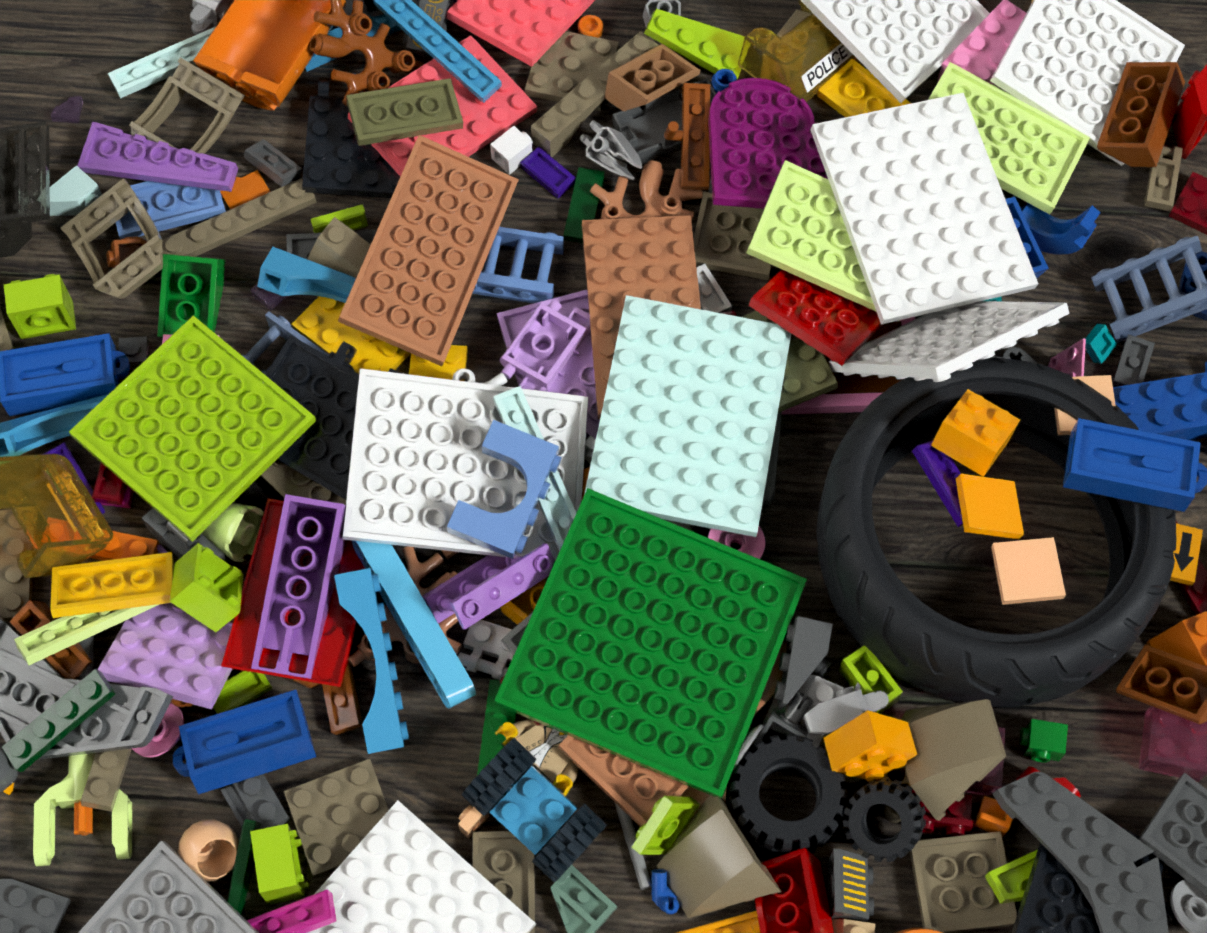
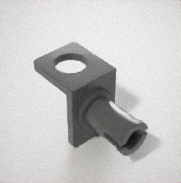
[755,691,814,743]

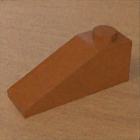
[10,600,92,679]

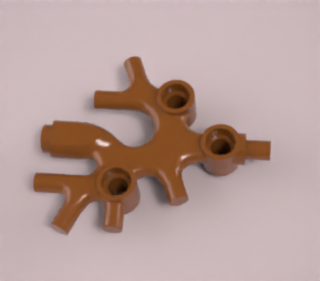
[310,0,424,106]

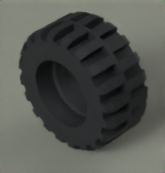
[728,734,848,857]

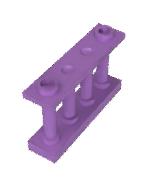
[422,543,555,629]

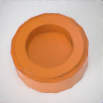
[578,15,603,38]

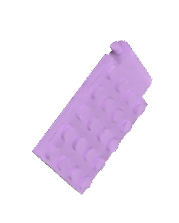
[500,300,600,439]

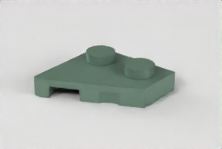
[550,865,617,933]

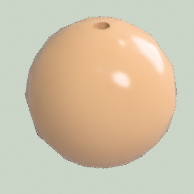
[177,819,239,882]

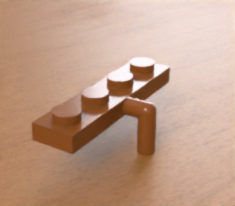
[664,83,710,190]
[293,661,363,735]

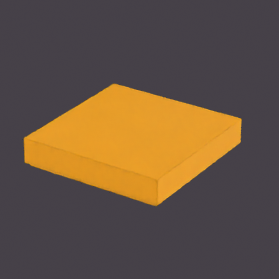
[956,474,1024,539]

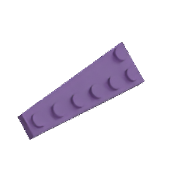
[77,122,238,192]

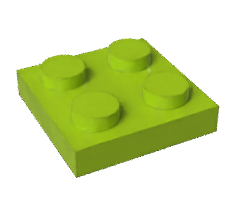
[632,796,700,855]

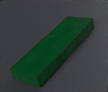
[563,167,605,243]
[227,819,262,916]

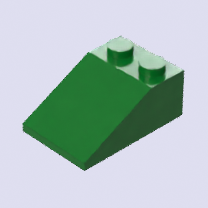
[157,254,225,337]

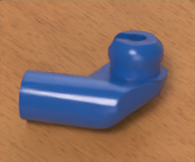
[652,869,680,915]

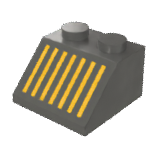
[827,849,874,922]

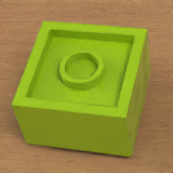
[4,274,76,339]
[170,543,243,632]
[250,824,309,905]

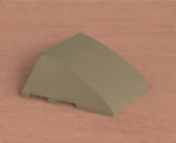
[901,699,1006,821]
[657,795,781,919]

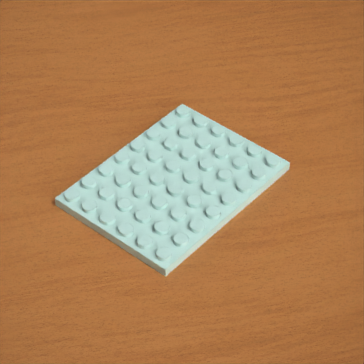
[584,295,791,537]

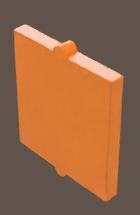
[220,170,271,210]

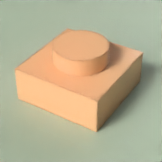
[458,805,489,839]

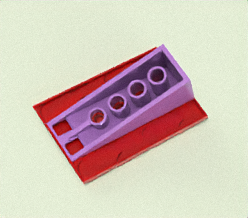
[221,494,365,687]

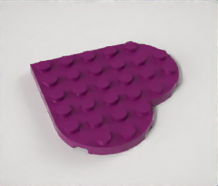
[708,78,828,209]

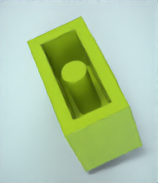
[839,645,903,714]

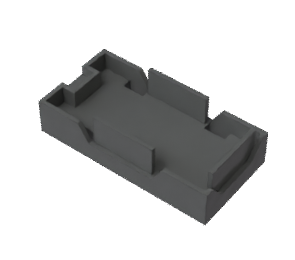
[612,78,716,167]

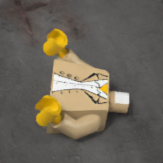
[495,719,578,796]

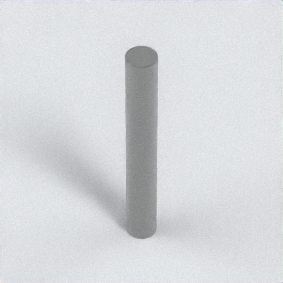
[614,802,652,890]

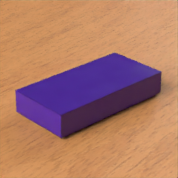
[520,146,576,199]

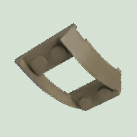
[129,57,245,154]
[61,178,163,299]

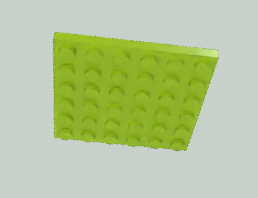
[69,316,316,542]

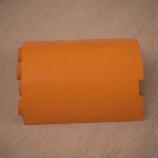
[193,0,346,111]

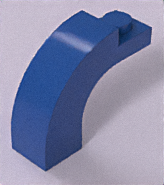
[1021,203,1101,255]

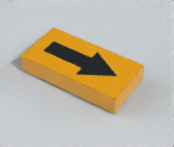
[1170,523,1203,586]

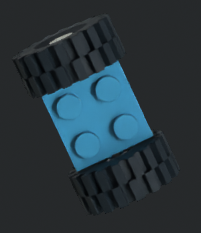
[462,738,607,883]

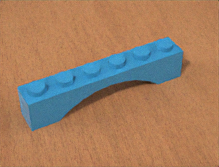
[257,247,356,303]
[0,394,109,462]
[334,568,409,754]

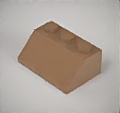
[604,44,700,111]

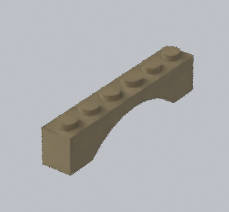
[531,31,659,157]

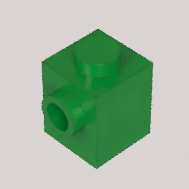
[1020,719,1068,763]

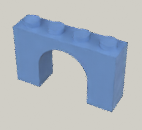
[447,420,562,559]

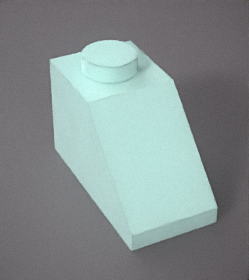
[36,165,102,216]

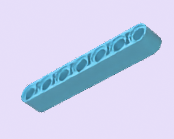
[351,540,476,709]

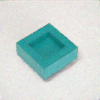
[1085,324,1117,364]

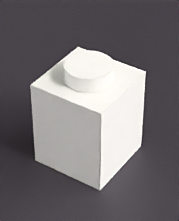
[490,126,533,175]

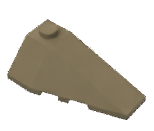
[307,217,370,278]

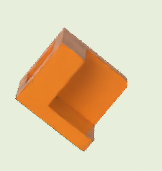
[974,796,1012,837]

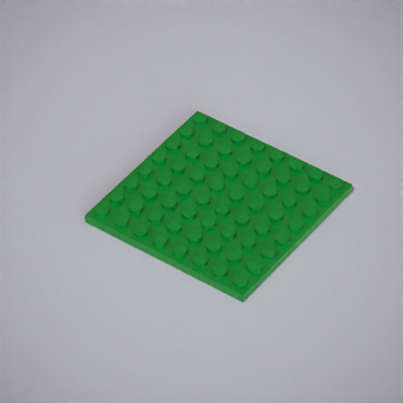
[494,488,807,799]

